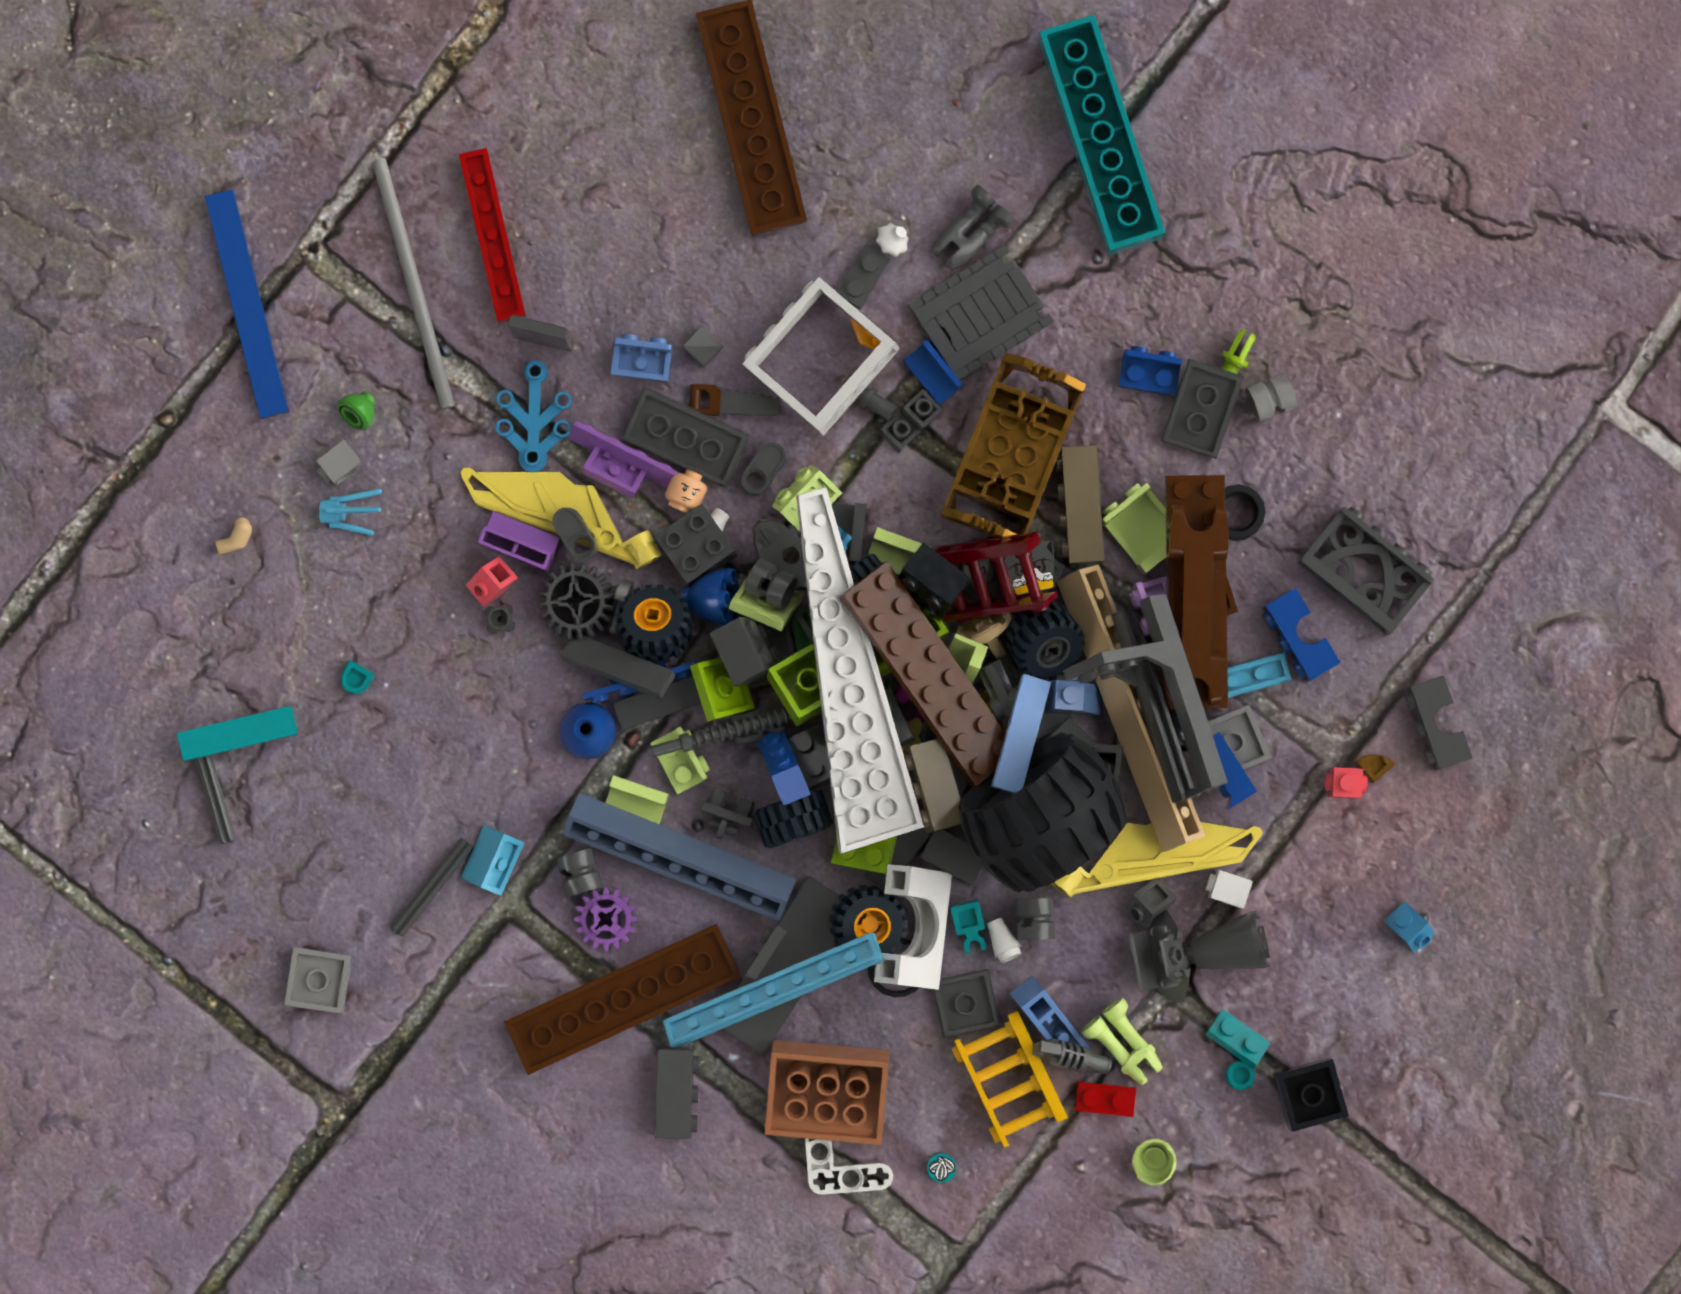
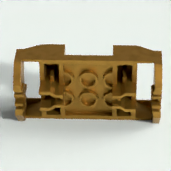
[940,352,1086,538]

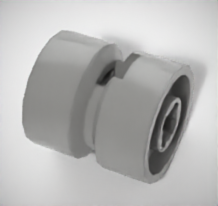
[1245,373,1298,422]

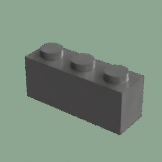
[655,1049,699,1139]

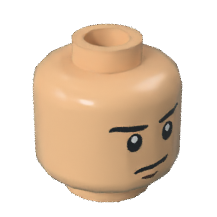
[665,469,707,514]

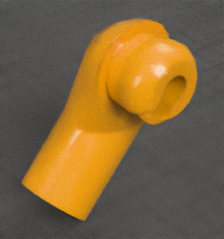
[850,319,887,350]

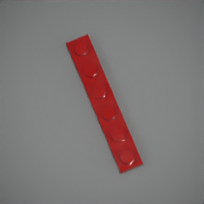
[459,148,526,323]

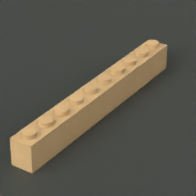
[1057,564,1206,852]

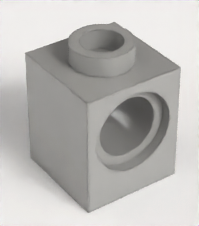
[316,439,365,486]

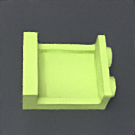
[1102,483,1167,575]

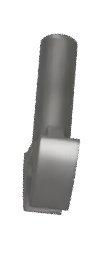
[608,578,634,634]

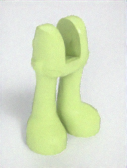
[1080,997,1163,1086]

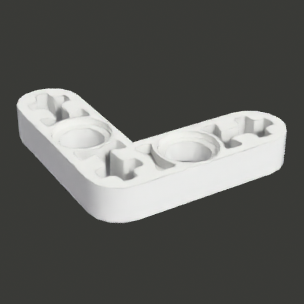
[805,1138,893,1195]

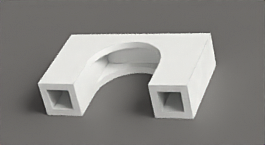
[874,864,952,990]

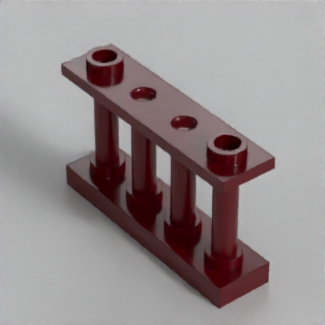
[933,531,1057,623]

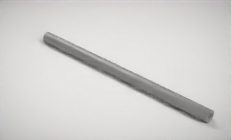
[372,158,455,410]

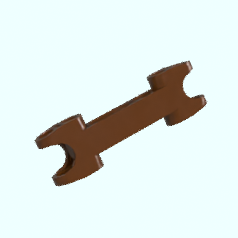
[1163,503,1229,706]

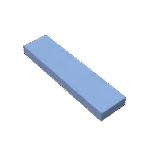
[991,674,1051,794]

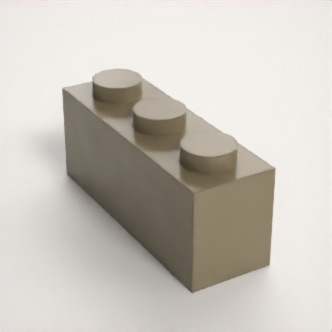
[903,739,961,834]

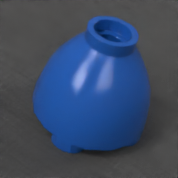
[682,568,740,626]
[559,702,617,760]

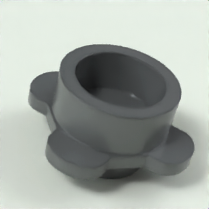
[484,603,515,634]

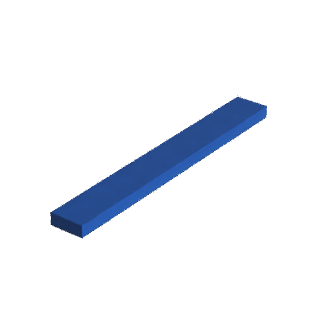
[205,189,290,419]

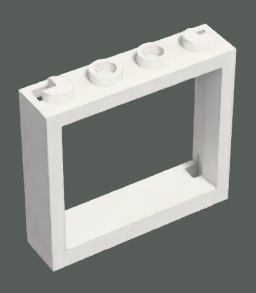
[743,277,900,436]

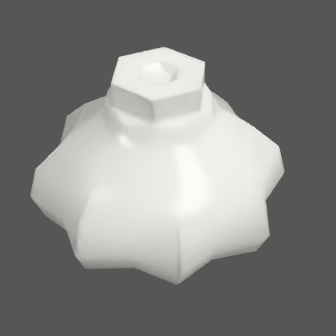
[876,222,909,257]

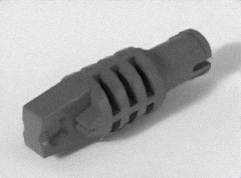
[1032,1038,1112,1074]

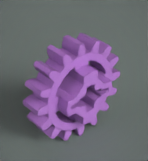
[574,888,638,951]

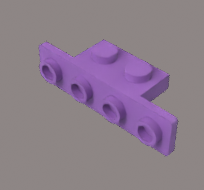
[568,421,677,499]

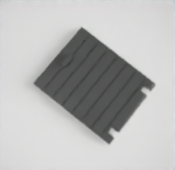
[908,244,1054,381]

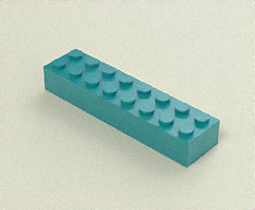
[1038,14,1165,256]

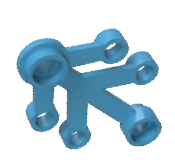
[496,360,572,472]

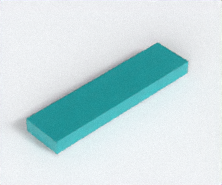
[177,706,298,762]

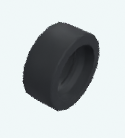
[1225,484,1266,541]

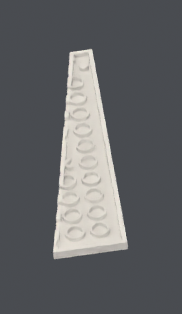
[796,487,924,853]

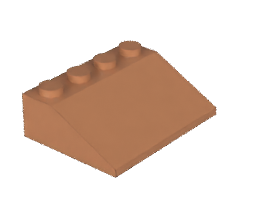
[765,1040,890,1145]

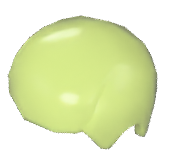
[1132,1138,1177,1186]

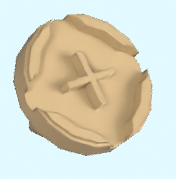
[956,612,1012,660]

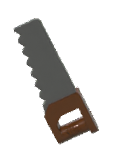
[689,384,780,416]

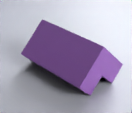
[478,511,561,573]

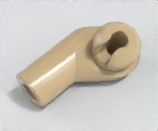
[216,517,252,555]

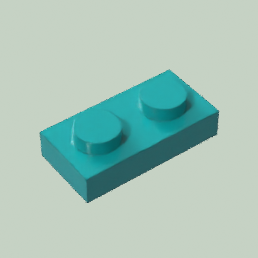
[1205,1009,1270,1068]

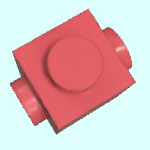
[465,556,518,607]
[1324,767,1368,799]

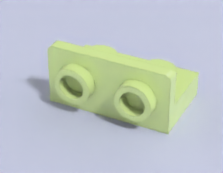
[772,465,842,531]
[651,726,710,795]

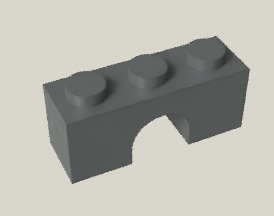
[1405,675,1473,771]

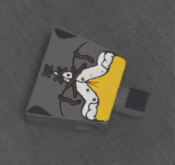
[1005,540,1055,597]

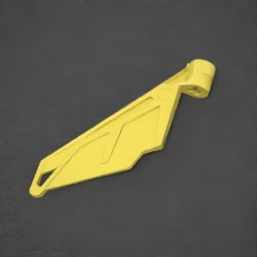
[461,468,662,569]
[1050,822,1263,898]

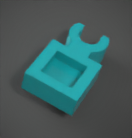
[950,899,986,954]

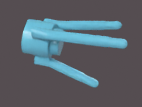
[319,489,382,536]

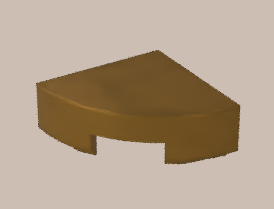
[1354,754,1395,783]

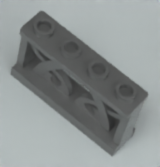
[1297,507,1435,636]

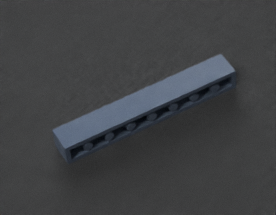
[562,793,796,921]

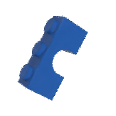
[1262,588,1341,682]
[757,730,811,806]

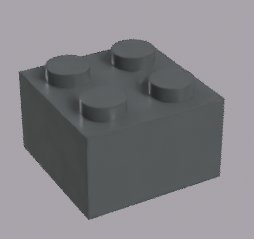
[709,617,783,686]

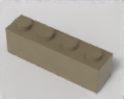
[1055,445,1104,566]

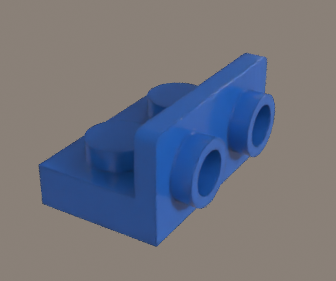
[1118,346,1182,397]

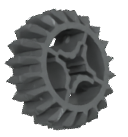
[537,562,615,640]

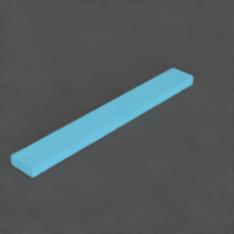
[663,932,884,1049]

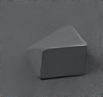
[682,326,724,368]

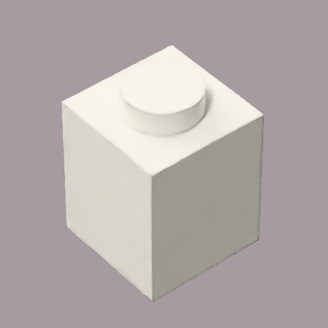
[1205,870,1253,909]

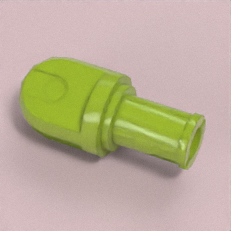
[1221,329,1256,374]

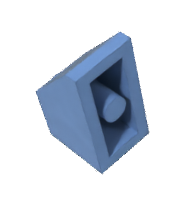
[1045,680,1102,716]

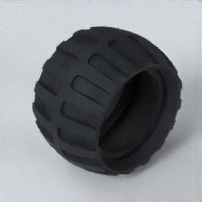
[959,733,1126,893]

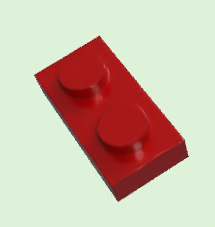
[1075,1081,1136,1117]

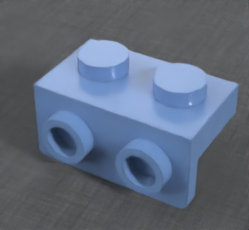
[611,334,673,383]

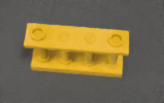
[951,1010,1068,1148]

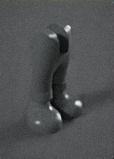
[931,184,1016,271]

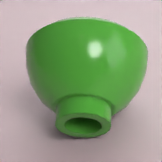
[337,391,376,430]

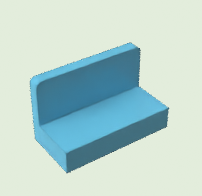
[461,825,525,896]

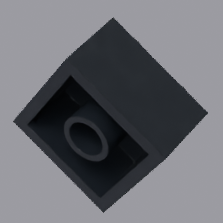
[898,542,970,622]
[1273,1058,1349,1132]

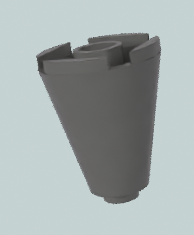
[1187,910,1271,969]

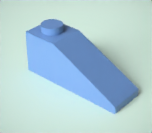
[1010,976,1090,1050]

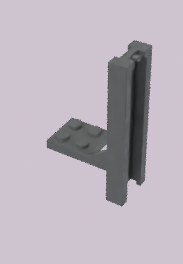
[1063,593,1228,803]

